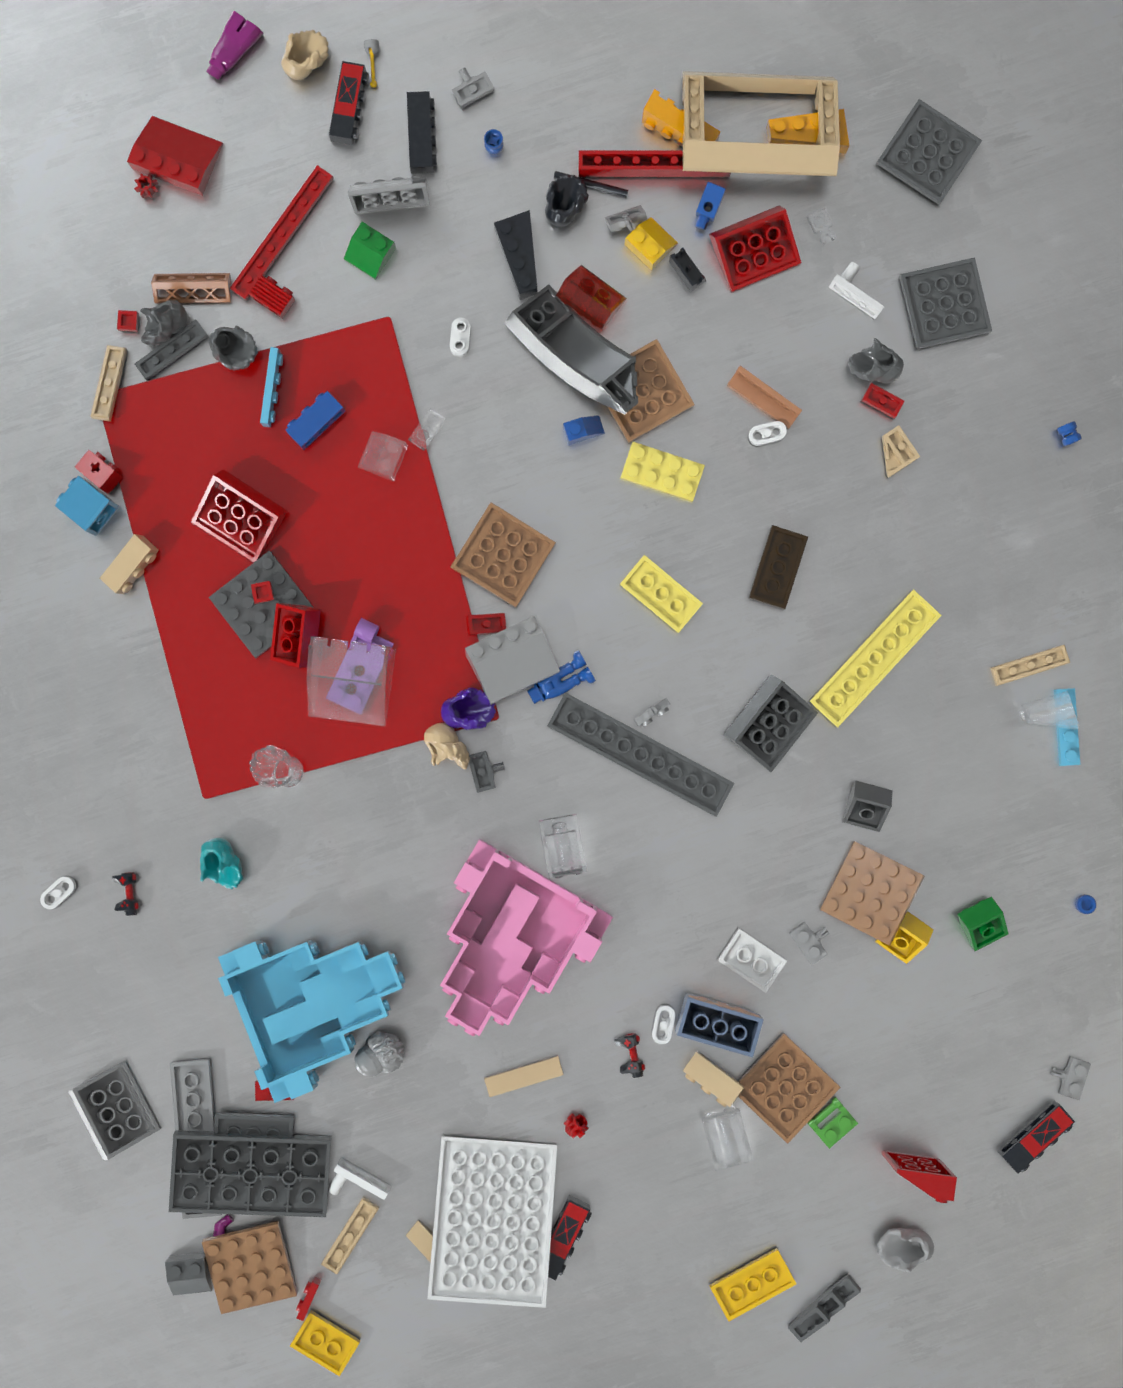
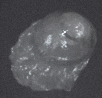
[249,745,304,789]

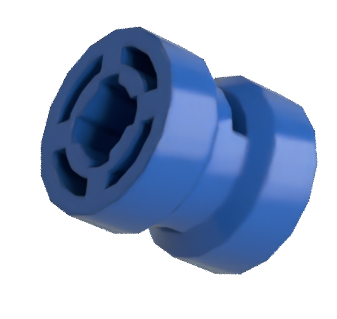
[484,129,503,154]
[1057,421,1082,446]

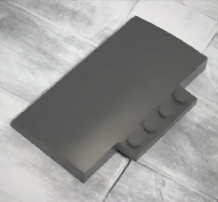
[169,1113,331,1217]

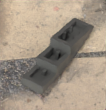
[788,1274,861,1342]

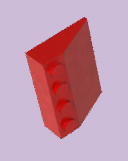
[127,116,223,196]
[709,205,802,292]
[191,469,287,562]
[882,1151,957,1203]

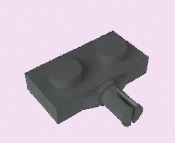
[469,751,505,793]

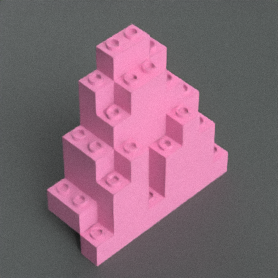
[440,839,613,1036]

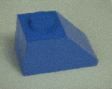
[563,415,605,445]

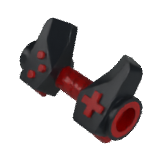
[112,872,139,916]
[614,1033,645,1078]

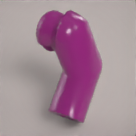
[213,1214,234,1236]

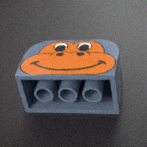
[675,993,764,1058]

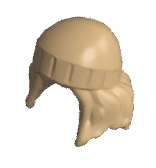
[281,30,329,80]
[424,723,470,769]

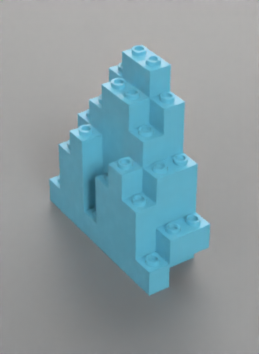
[218,940,406,1103]

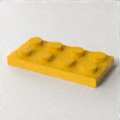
[709,1248,796,1322]

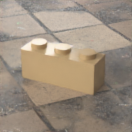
[99,534,159,594]
[683,1051,745,1107]

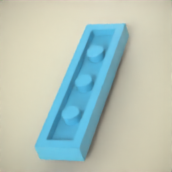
[260,347,283,427]
[1054,688,1081,766]

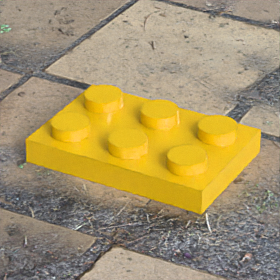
[290,1310,361,1377]

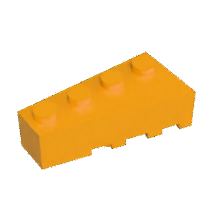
[642,89,721,147]
[766,109,850,154]

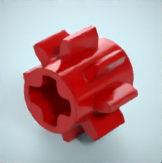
[134,173,159,198]
[564,1113,589,1138]

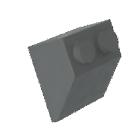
[843,780,893,832]
[165,1252,212,1296]

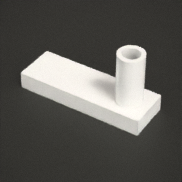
[829,262,884,319]
[328,1158,391,1200]

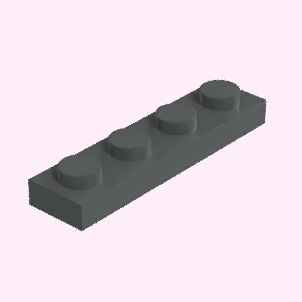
[135,319,208,380]

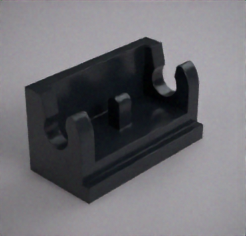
[669,247,706,292]

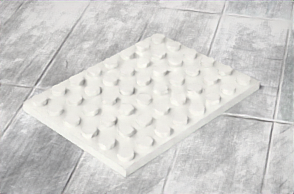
[427,1136,557,1308]

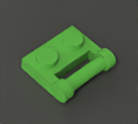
[808,1097,858,1149]

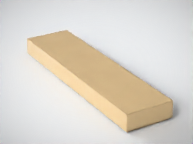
[90,345,127,421]
[990,645,1070,686]
[484,1055,564,1097]
[321,1197,379,1274]

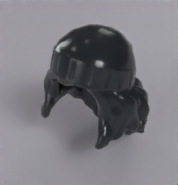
[545,174,589,227]

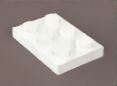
[717,928,787,993]

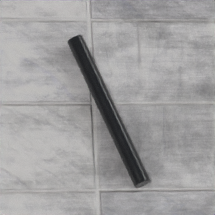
[554,171,628,198]

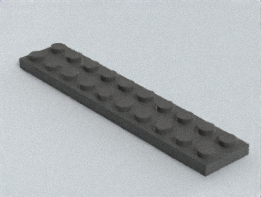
[547,692,734,817]

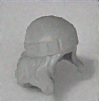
[354,1031,404,1077]
[877,1227,934,1272]

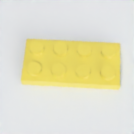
[620,441,705,502]
[620,555,703,633]

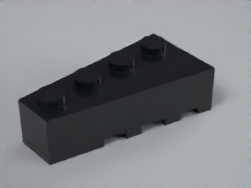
[494,210,538,300]

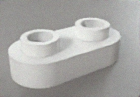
[450,318,471,357]
[748,421,787,446]
[40,876,76,909]
[652,1005,675,1044]

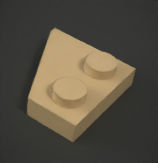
[882,425,920,478]

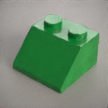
[343,222,396,280]
[957,896,1009,951]

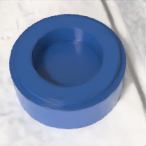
[1075,894,1096,914]

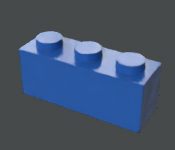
[285,391,345,450]

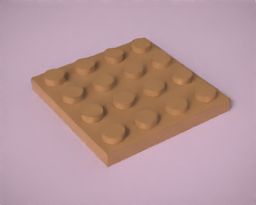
[607,339,695,443]
[450,502,556,608]
[820,841,925,946]
[738,1033,841,1144]
[202,1221,298,1314]

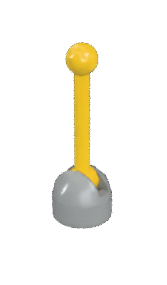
[364,39,379,88]

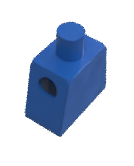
[695,182,726,230]

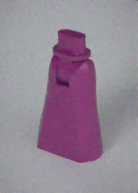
[206,11,264,80]

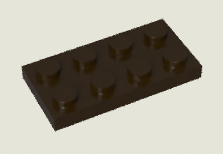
[748,525,808,610]

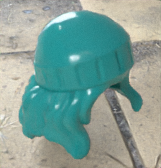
[200,838,244,889]

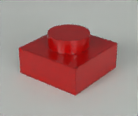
[117,310,139,332]
[251,581,275,604]

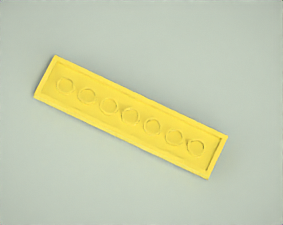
[809,589,942,728]

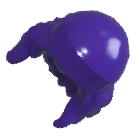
[441,687,496,730]

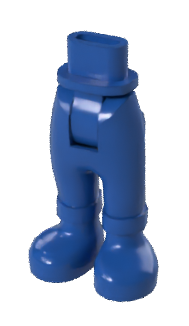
[527,650,596,704]

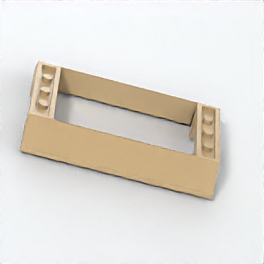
[682,71,840,176]

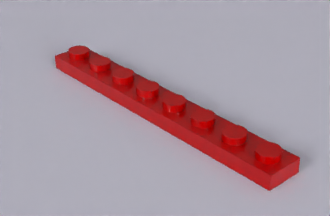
[230,165,334,301]

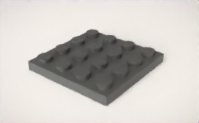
[876,99,982,205]
[899,257,992,349]
[209,551,314,659]

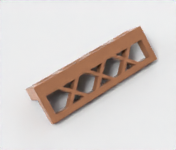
[151,273,231,303]
[727,366,802,429]

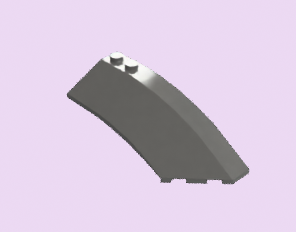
[505,284,638,415]

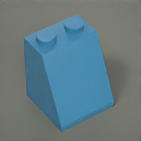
[55,475,119,536]

